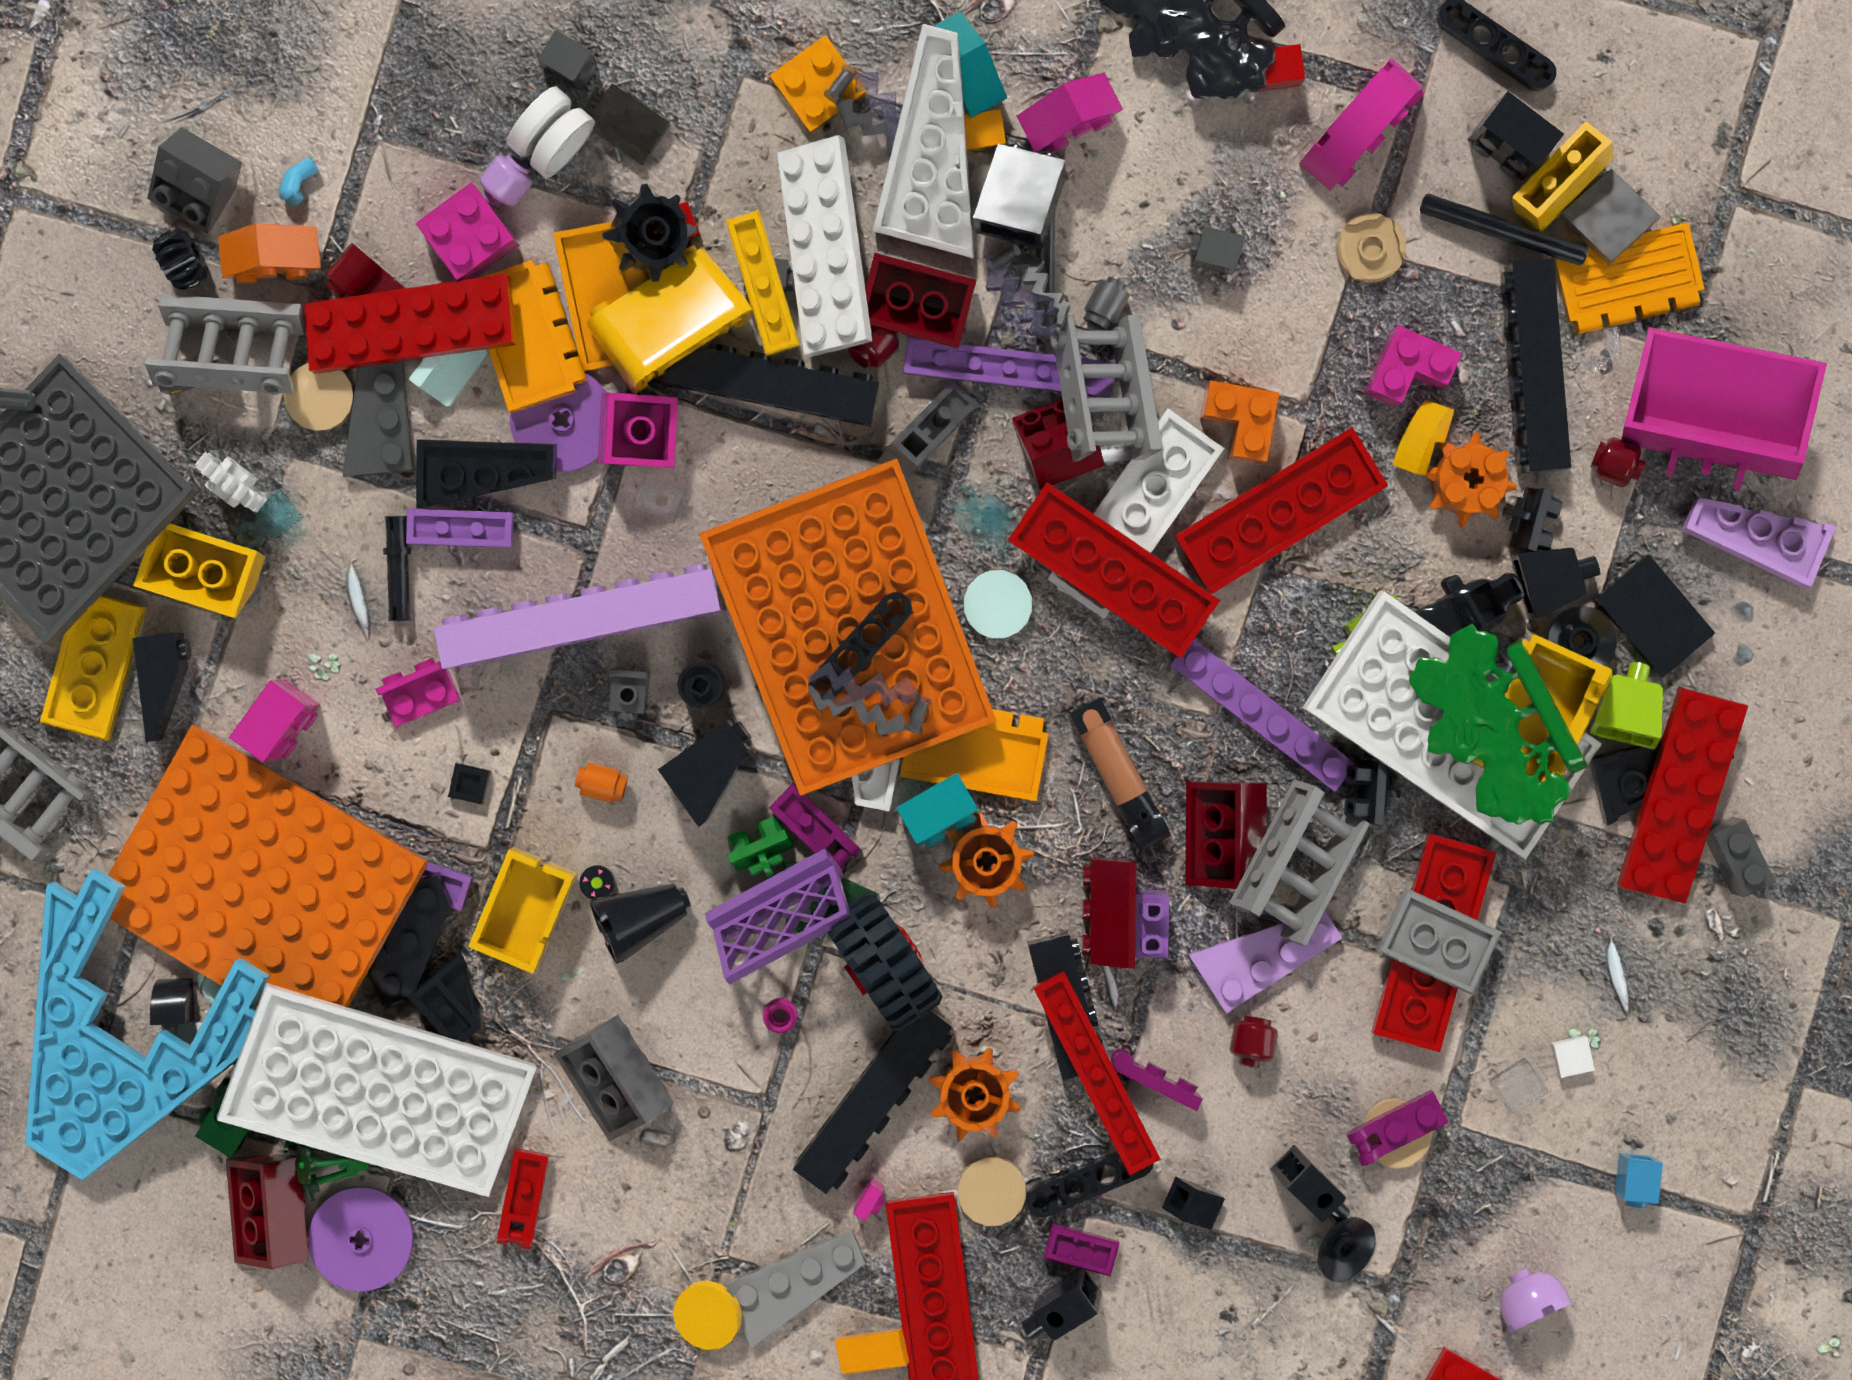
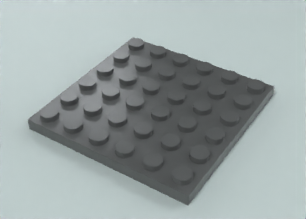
[0,353,199,646]

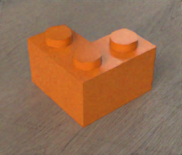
[218,223,321,285]
[1200,380,1279,465]

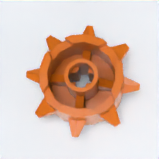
[1423,432,1517,527]
[939,813,1034,908]
[928,1048,1021,1140]

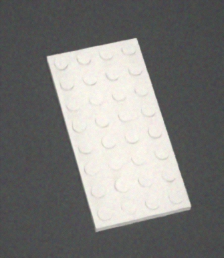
[1302,590,1602,859]
[217,983,537,1197]

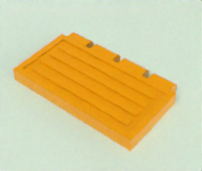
[553,222,649,371]
[1551,222,1705,335]
[482,260,587,414]
[900,709,1049,801]

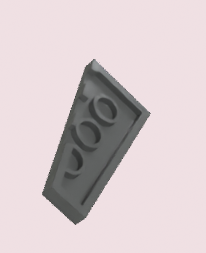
[342,361,414,478]

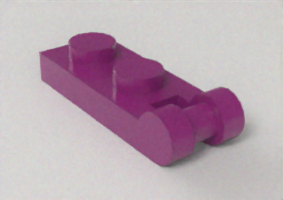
[769,783,863,871]
[1110,1048,1203,1111]
[1346,1090,1449,1166]

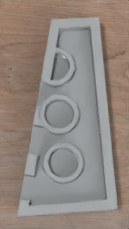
[724,1229,866,1349]

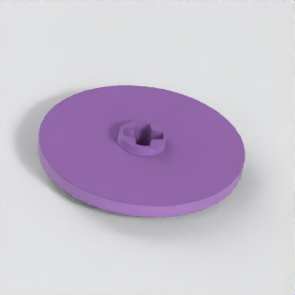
[510,373,607,472]
[308,1186,414,1292]

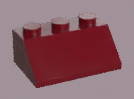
[865,253,977,349]
[1185,781,1267,889]
[1082,857,1137,969]
[226,1154,309,1269]

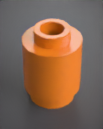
[575,762,628,804]

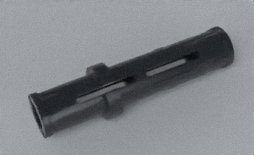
[383,516,411,621]

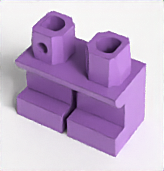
[1135,889,1169,958]

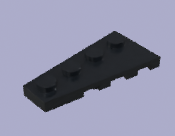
[416,439,557,509]
[1590,739,1734,826]

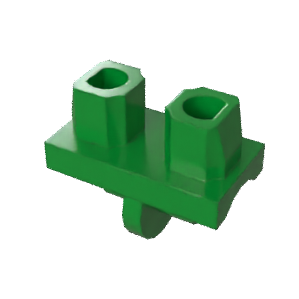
[727,817,794,879]

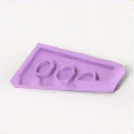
[1681,497,1836,590]
[1188,911,1342,1013]

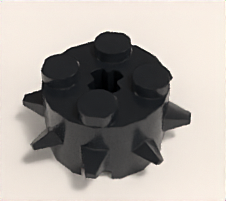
[602,184,697,282]

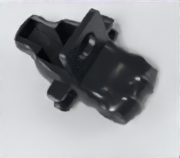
[1415,572,1525,637]

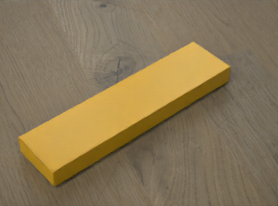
[725,210,800,356]

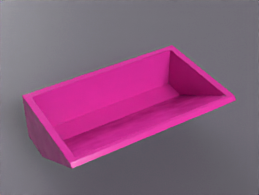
[1621,327,1827,491]

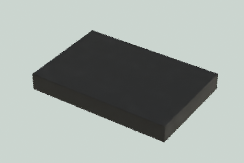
[1593,554,1715,678]

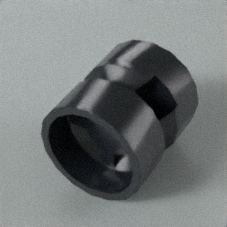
[677,662,726,708]

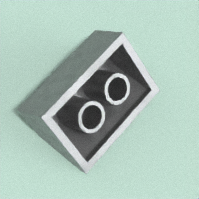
[554,1015,674,1141]

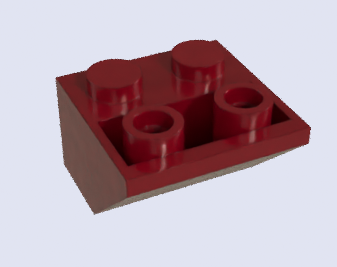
[1012,399,1105,490]

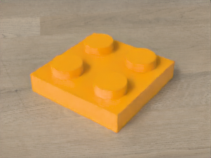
[769,35,867,134]

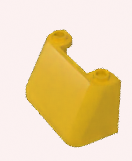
[587,245,753,394]
[1472,634,1612,782]

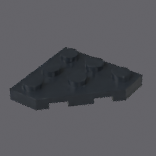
[368,872,453,1006]

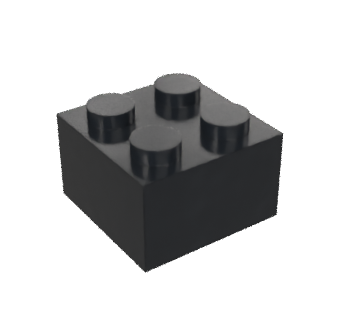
[1468,91,1564,181]

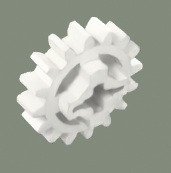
[195,452,267,512]

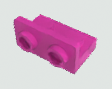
[375,658,461,727]

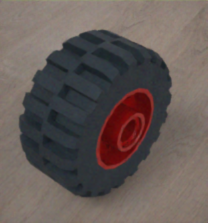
[827,893,943,1031]

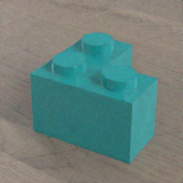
[934,12,1007,118]
[896,773,979,848]

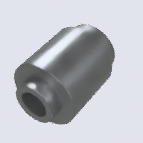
[1083,277,1130,331]

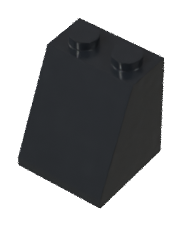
[658,719,752,827]

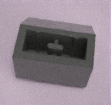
[147,127,242,234]

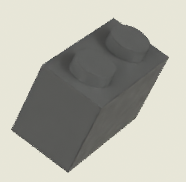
[1706,817,1776,897]

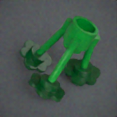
[284,1140,369,1203]

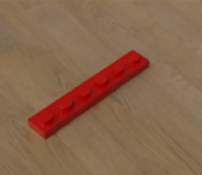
[1033,971,1161,1175]

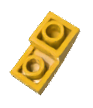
[1392,400,1455,475]

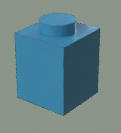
[1615,1153,1663,1208]

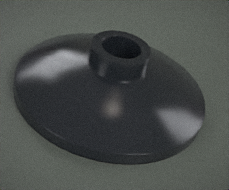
[1547,606,1617,666]
[1318,1217,1376,1282]

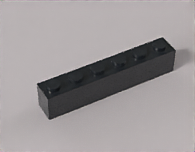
[1500,259,1571,474]
[665,344,879,427]
[793,1009,953,1194]

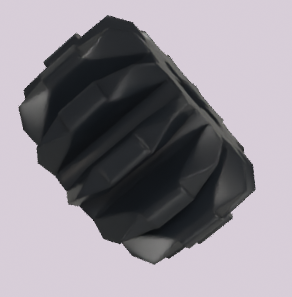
[152,228,208,290]

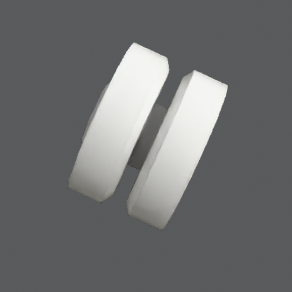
[506,86,595,179]

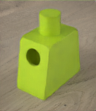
[1589,662,1663,750]

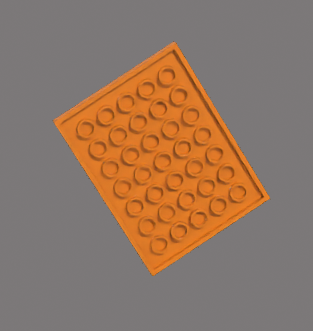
[699,458,997,796]
[108,725,429,1007]

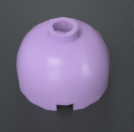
[1500,1268,1573,1333]

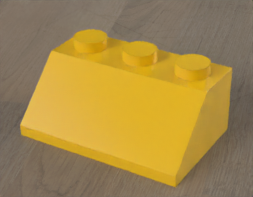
[133,523,266,619]

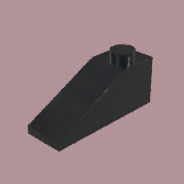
[133,633,191,742]

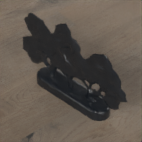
[1100,0,1286,99]

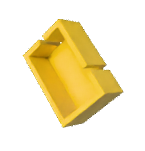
[468,847,579,974]

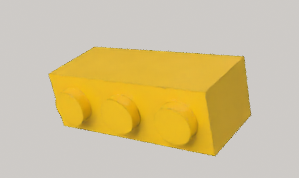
[1512,121,1614,231]

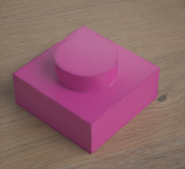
[853,1178,886,1221]

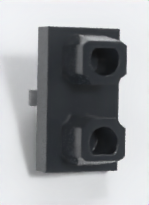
[1502,487,1563,551]
[1344,760,1401,825]

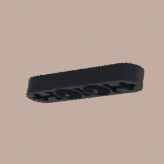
[1436,0,1556,91]
[808,591,912,700]
[1026,1151,1154,1218]

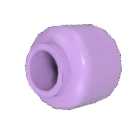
[480,153,532,207]

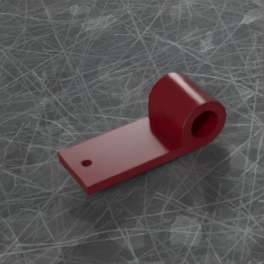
[325,242,405,298]

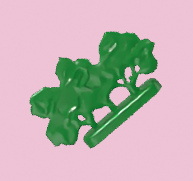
[1409,624,1588,825]

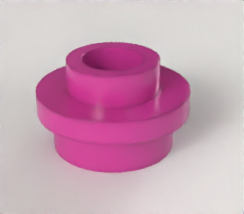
[763,998,797,1033]

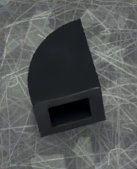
[150,978,194,1025]
[1162,1176,1225,1230]

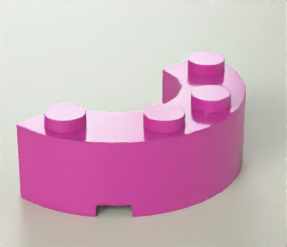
[1299,58,1425,190]

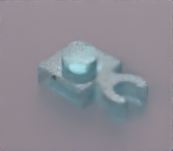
[951,486,1017,541]
[237,490,304,549]

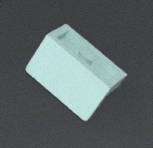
[408,349,489,407]

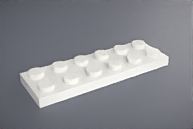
[777,135,872,357]
[1047,409,1225,619]

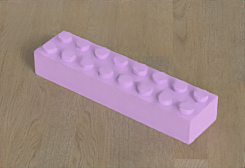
[433,564,725,669]

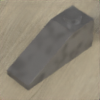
[878,380,979,481]

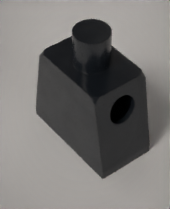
[1510,547,1600,619]
[1270,1145,1350,1225]
[1022,1268,1102,1340]

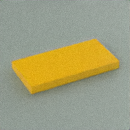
[40,595,147,741]

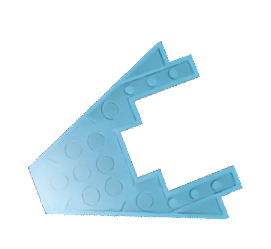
[25,869,270,1180]

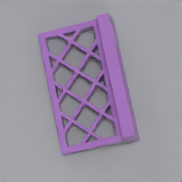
[705,848,851,985]

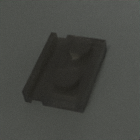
[591,83,671,166]

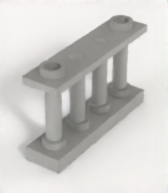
[145,294,306,395]
[1050,315,1163,461]
[0,712,95,861]
[1229,780,1369,947]

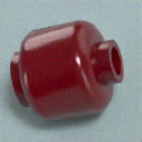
[848,325,899,368]
[1590,437,1646,487]
[1229,1015,1278,1068]

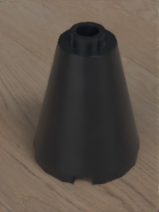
[590,883,691,964]

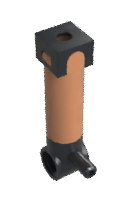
[1068,697,1171,852]

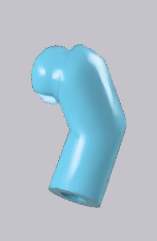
[278,156,319,207]

